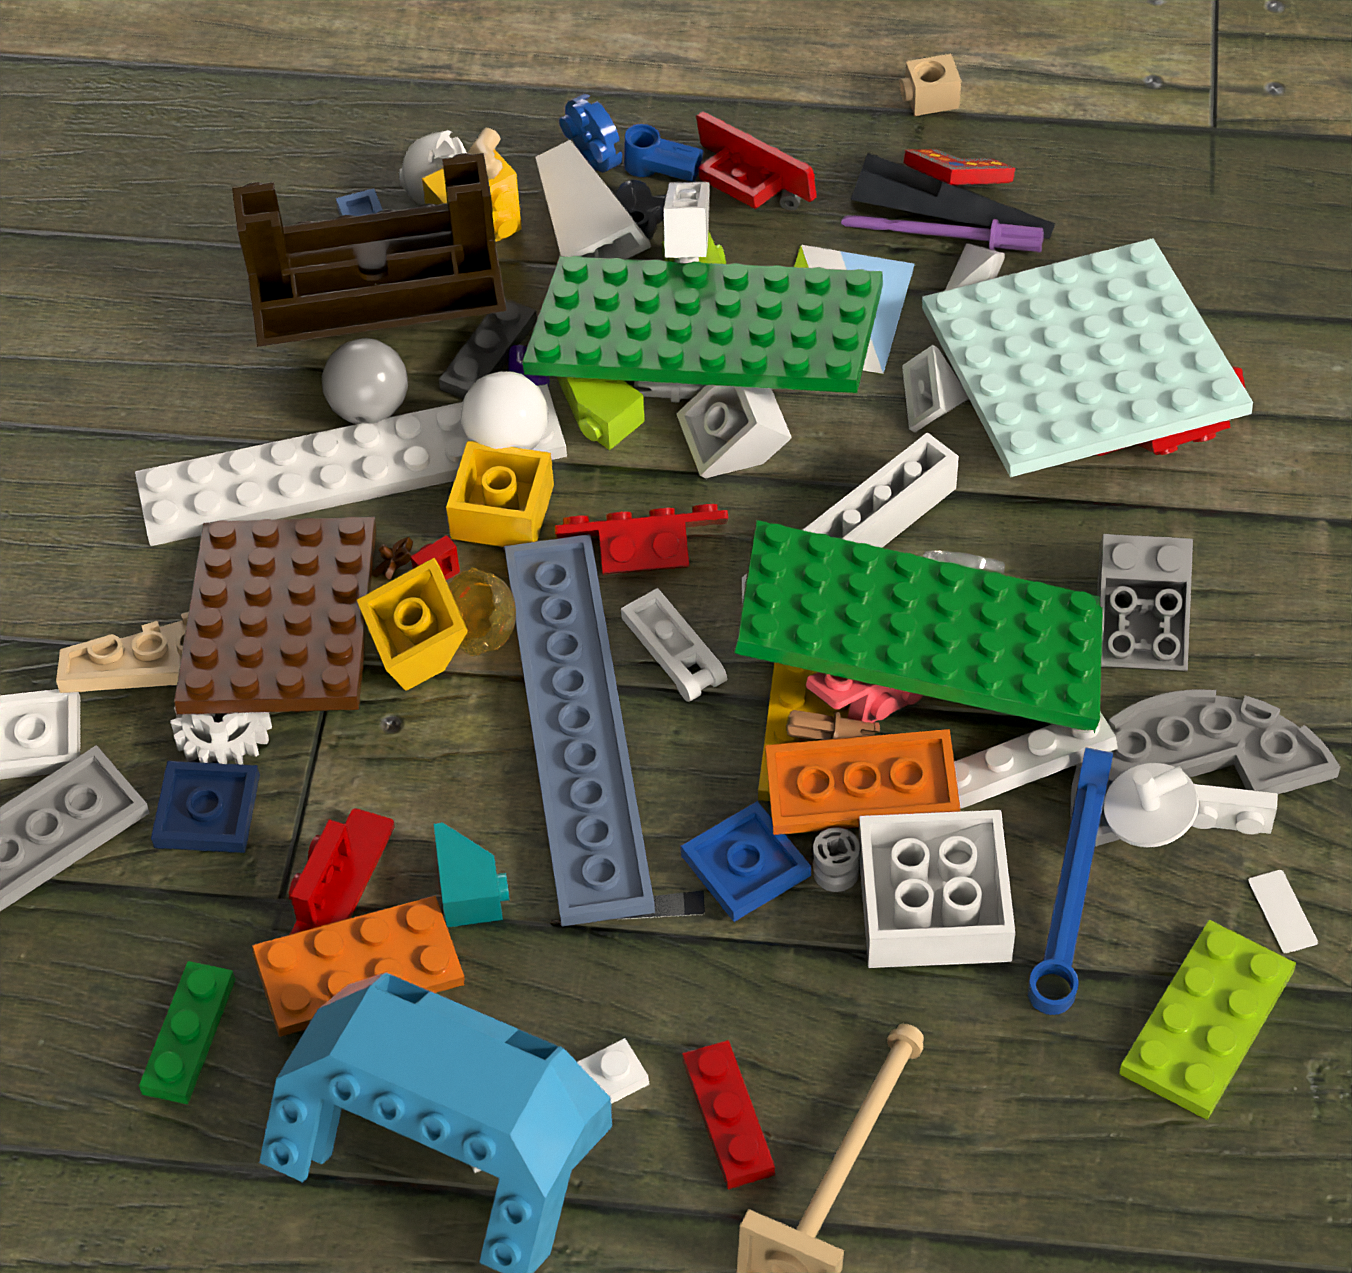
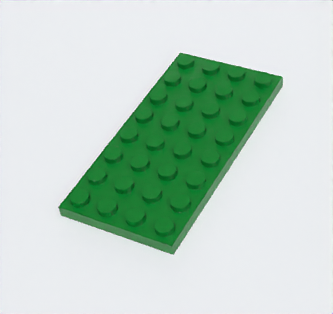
[522,256,883,393]
[734,520,1103,733]

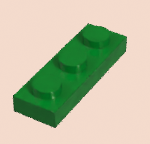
[139,961,236,1105]

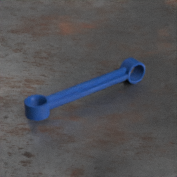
[1028,747,1113,1015]

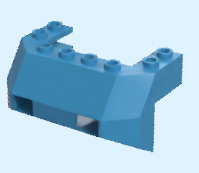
[259,973,612,1273]

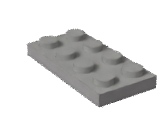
[0,745,150,911]

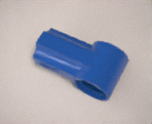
[624,124,703,182]

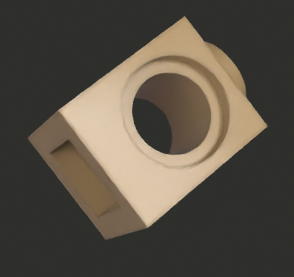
[900,54,961,116]

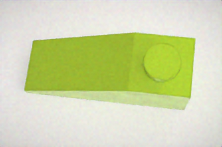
[556,376,645,450]

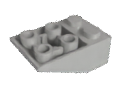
[1098,534,1193,672]

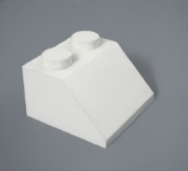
[676,385,792,478]

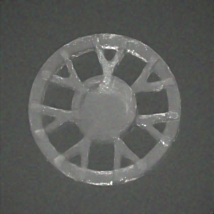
[923,550,1005,574]

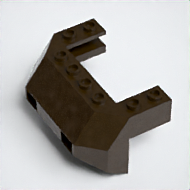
[232,153,507,347]

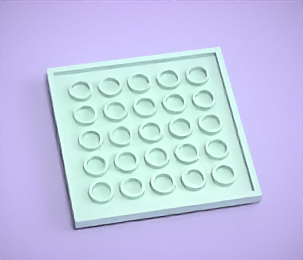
[922,238,1253,477]

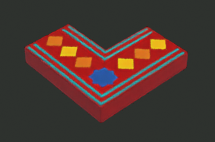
[903,149,1015,185]

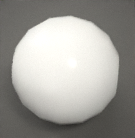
[461,372,549,450]

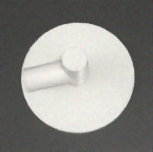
[1104,763,1199,847]

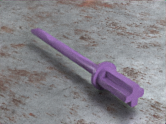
[841,215,1044,252]

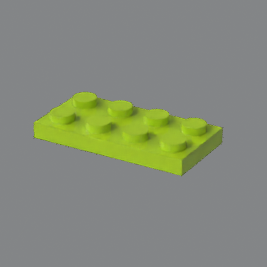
[1119,920,1296,1120]

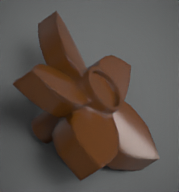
[372,537,413,580]

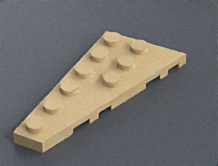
[56,612,189,693]

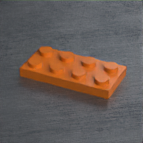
[765,729,961,835]
[252,895,465,1037]

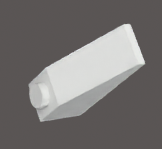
[664,182,710,263]

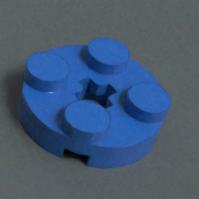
[559,94,622,173]

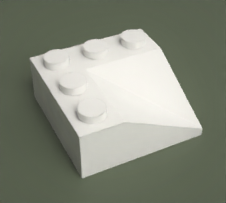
[858,810,1015,968]

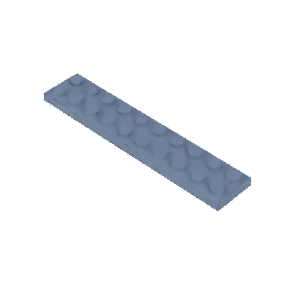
[504,534,655,926]

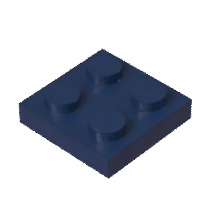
[151,761,260,853]

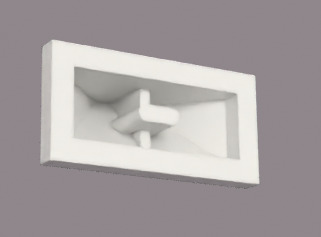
[945,243,1005,291]
[902,345,969,432]

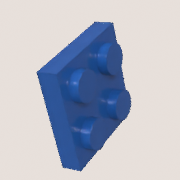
[681,801,811,922]

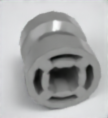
[813,828,860,892]

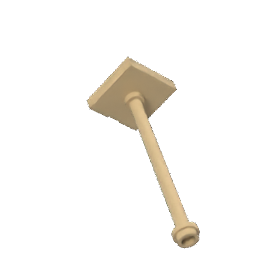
[737,1024,924,1273]

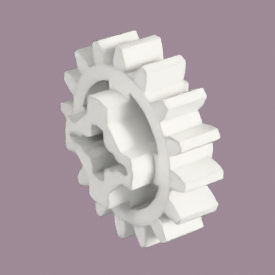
[171,707,272,765]

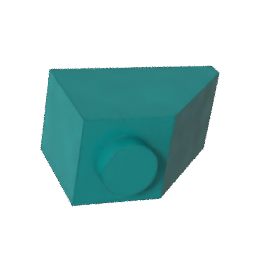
[434,823,510,927]

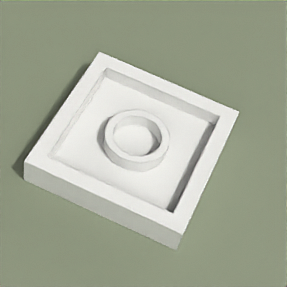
[0,689,80,780]

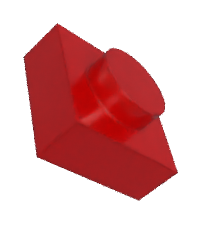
[410,535,460,580]

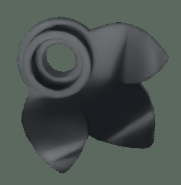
[616,180,667,241]

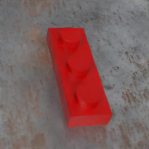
[682,1040,775,1189]

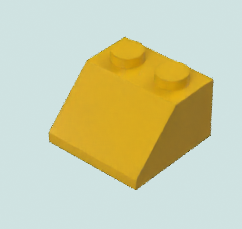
[357,558,468,691]

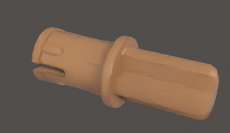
[786,710,880,741]

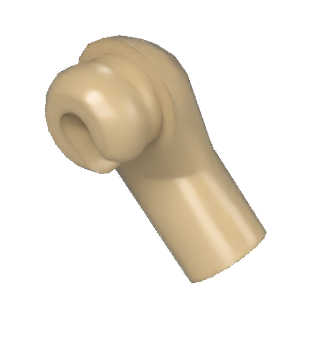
[468,128,503,179]

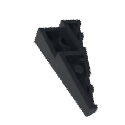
[851,152,1055,239]

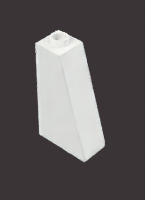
[535,140,651,259]

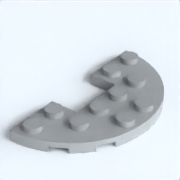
[1070,689,1340,846]

